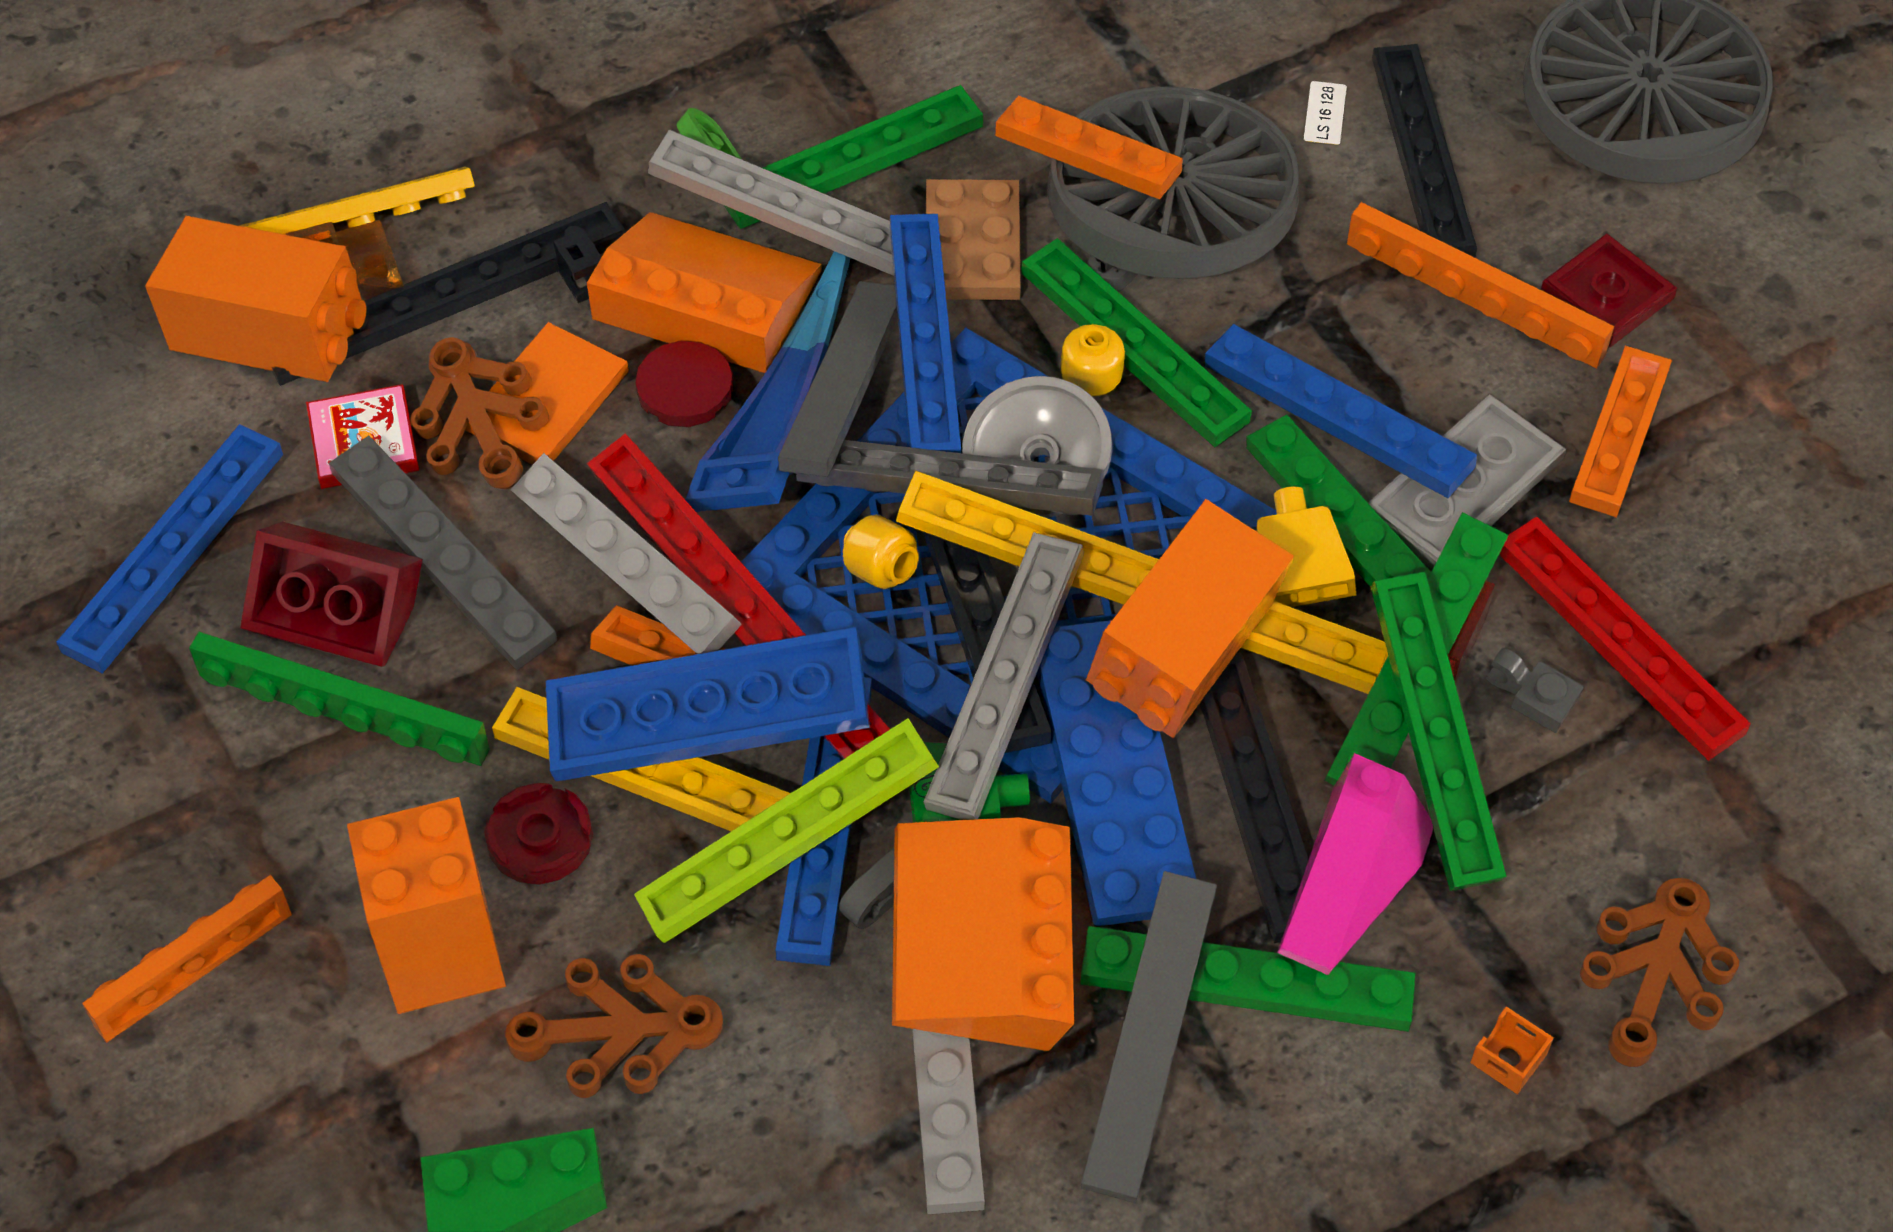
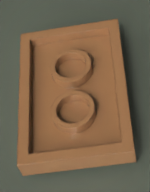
[926,179,1020,300]

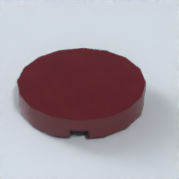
[635,340,733,427]
[484,782,593,885]

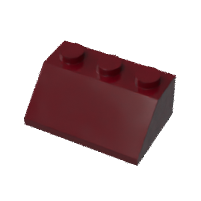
[240,521,423,667]

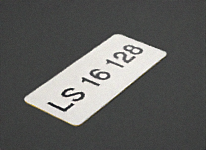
[1304,81,1347,145]

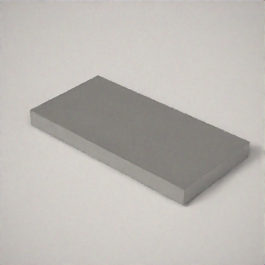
[1368,394,1566,570]

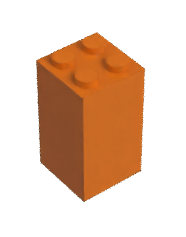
[145,216,366,382]
[1086,499,1294,739]
[347,797,506,1014]

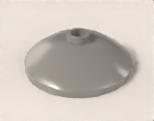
[962,376,1112,518]

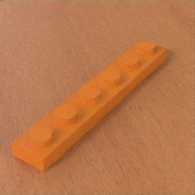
[1347,202,1614,369]

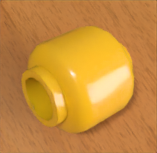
[1061,324,1125,396]
[843,514,919,589]

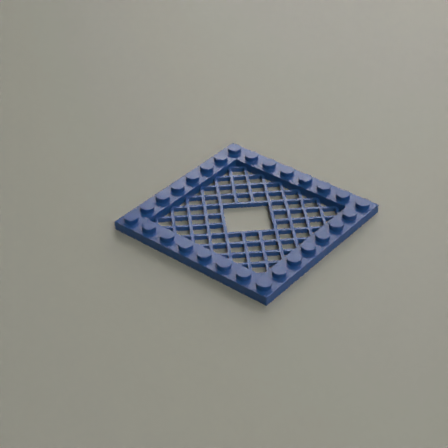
[741,328,1277,804]

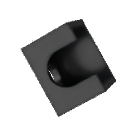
[553,229,601,303]

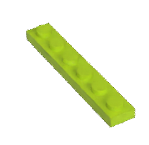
[634,718,939,943]

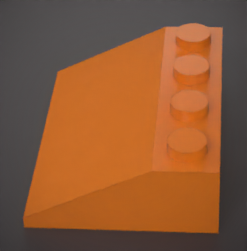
[587,212,822,373]
[892,817,1074,1051]

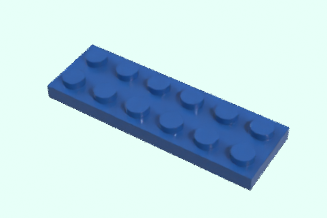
[1036,620,1196,927]
[546,627,870,782]

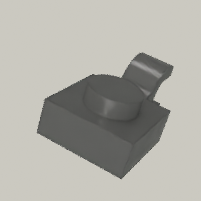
[1486,648,1584,733]

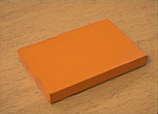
[465,322,629,465]

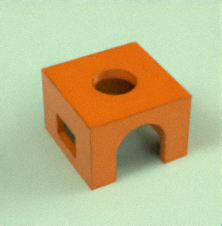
[1470,1006,1554,1095]

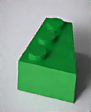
[420,1128,607,1232]

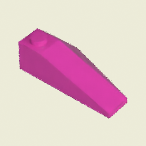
[1277,753,1433,975]

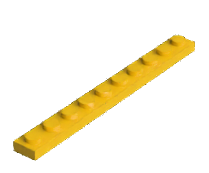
[896,470,1388,694]

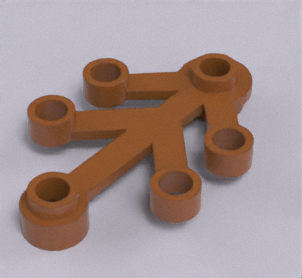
[410,337,548,489]
[1580,878,1739,1067]
[505,954,723,1098]

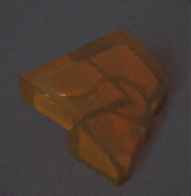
[286,220,403,288]

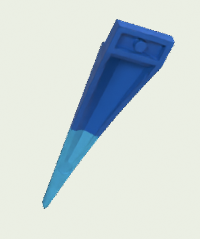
[685,251,851,512]

